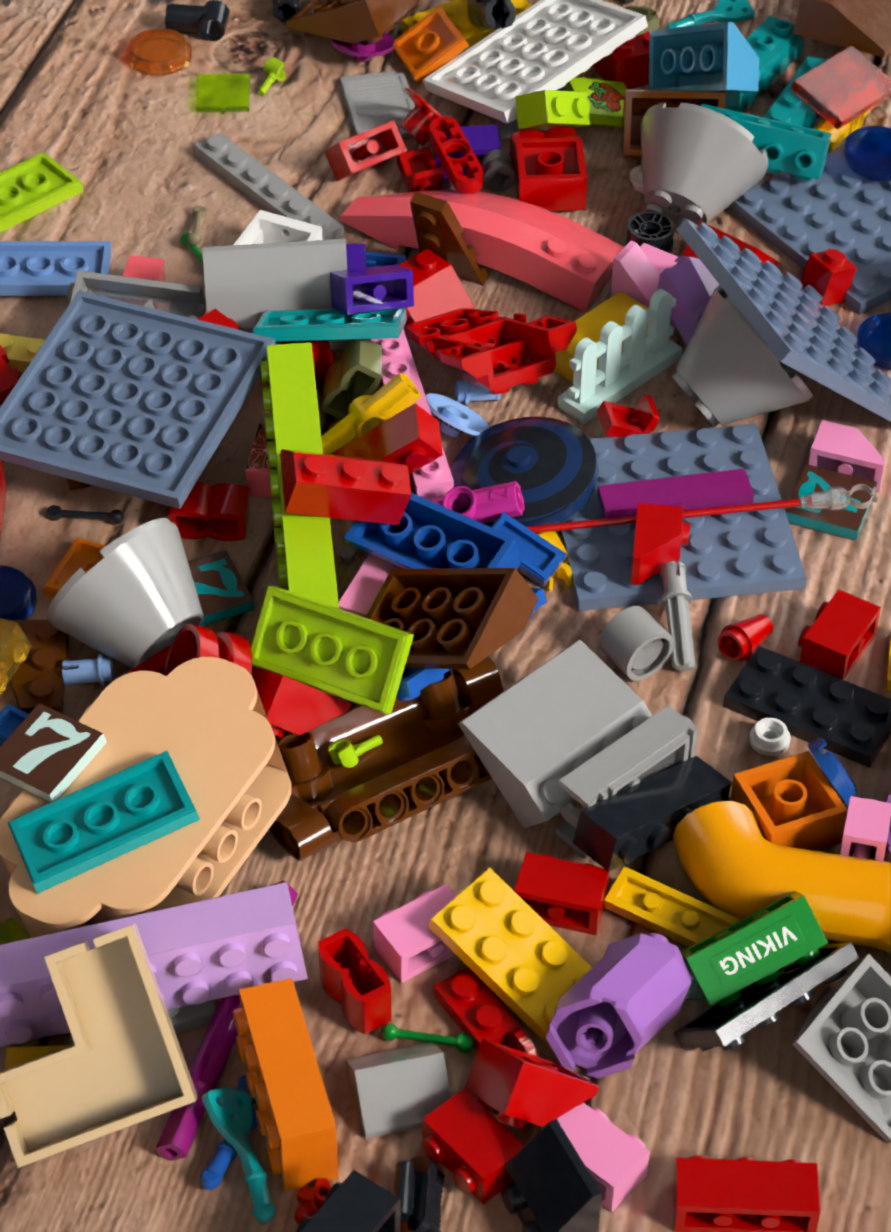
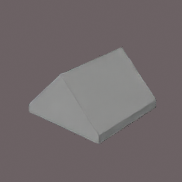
[345,1042,451,1139]

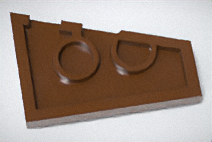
[410,192,489,286]
[0,620,69,714]

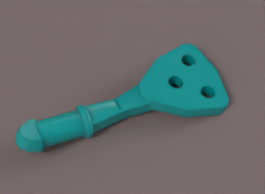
[666,0,754,29]
[202,1087,275,1224]

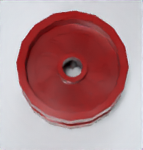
[163,624,252,676]

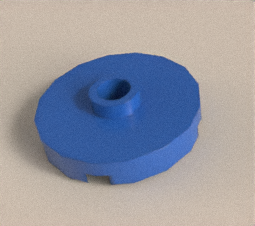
[807,738,865,806]

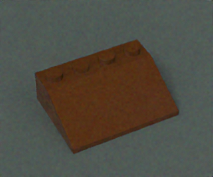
[286,0,420,45]
[793,0,891,58]
[365,568,539,669]

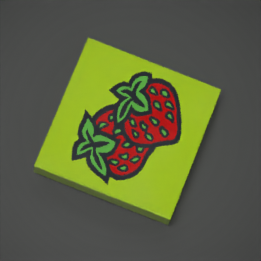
[564,77,628,127]

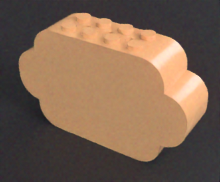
[0,657,292,938]

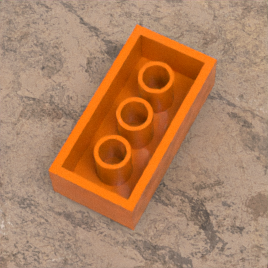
[233,978,339,1191]

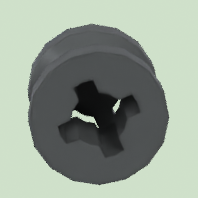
[481,149,516,192]

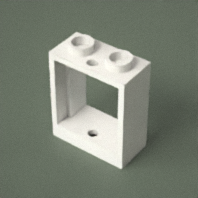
[234,210,322,245]

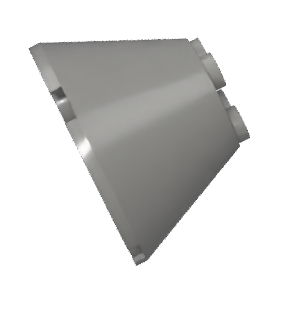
[640,102,769,229]
[672,285,814,427]

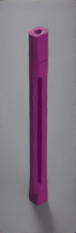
[156,881,298,1161]

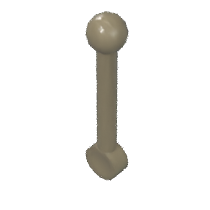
[188,206,206,246]

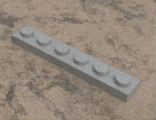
[195,133,344,240]

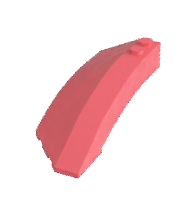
[339,189,624,313]

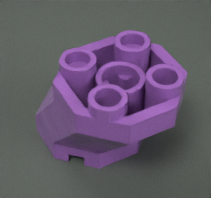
[657,256,728,346]
[546,933,692,1078]

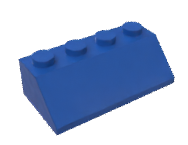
[343,493,521,569]

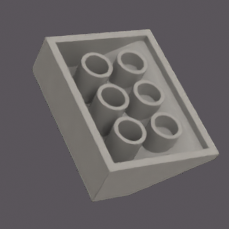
[202,239,351,350]
[458,640,652,829]

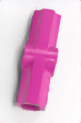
[427,481,524,524]

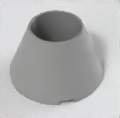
[47,518,204,669]

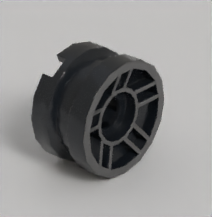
[626,211,674,254]

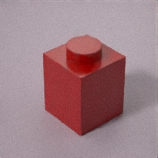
[800,249,857,306]

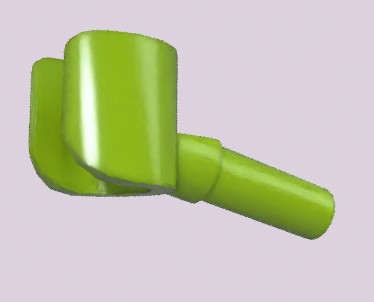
[257,57,286,96]
[328,735,383,768]

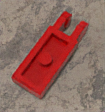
[434,967,537,1056]

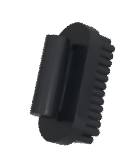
[393,1155,445,1232]

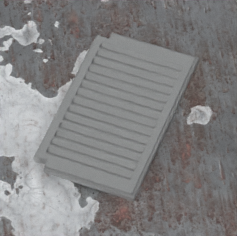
[338,71,414,139]

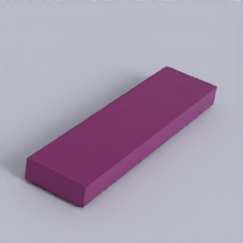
[597,468,754,519]

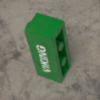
[681,891,828,1007]

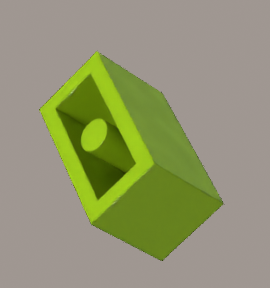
[515,90,590,131]

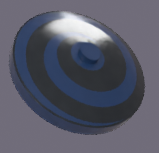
[450,417,599,527]

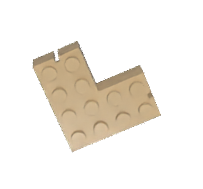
[0,923,198,1168]

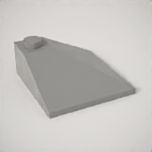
[792,954,891,1143]

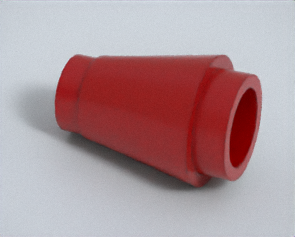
[718,614,773,661]

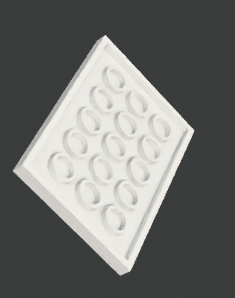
[423,0,648,124]

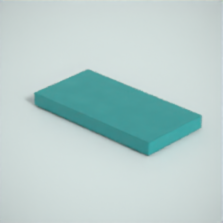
[253,308,407,341]
[7,751,200,894]

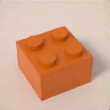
[730,751,848,851]

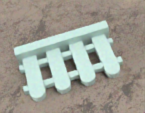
[558,289,682,424]

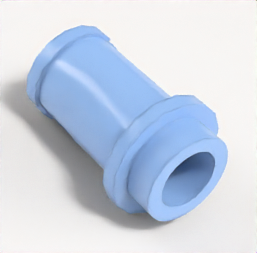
[454,377,501,405]
[62,654,114,686]

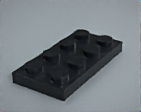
[723,646,891,768]
[673,942,859,1051]

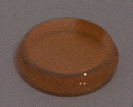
[126,28,192,76]

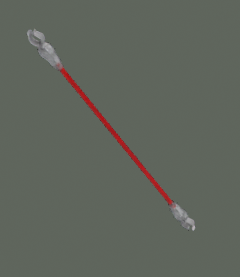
[527,484,878,533]

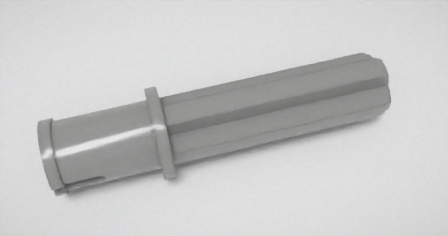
[661,561,695,672]

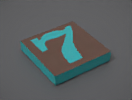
[785,464,877,540]
[188,550,254,626]

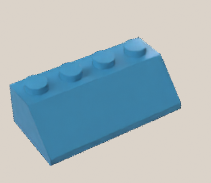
[649,22,760,94]

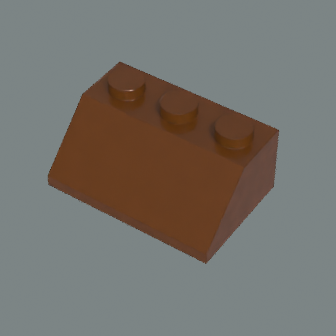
[621,90,725,156]

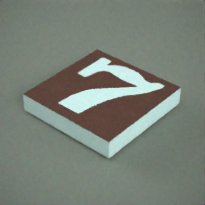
[0,703,107,802]

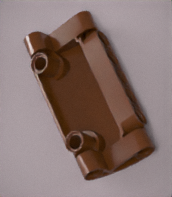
[268,657,504,861]

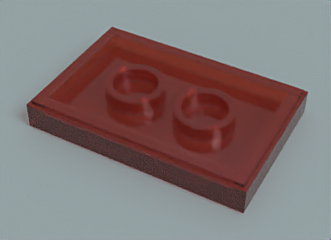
[790,46,891,130]

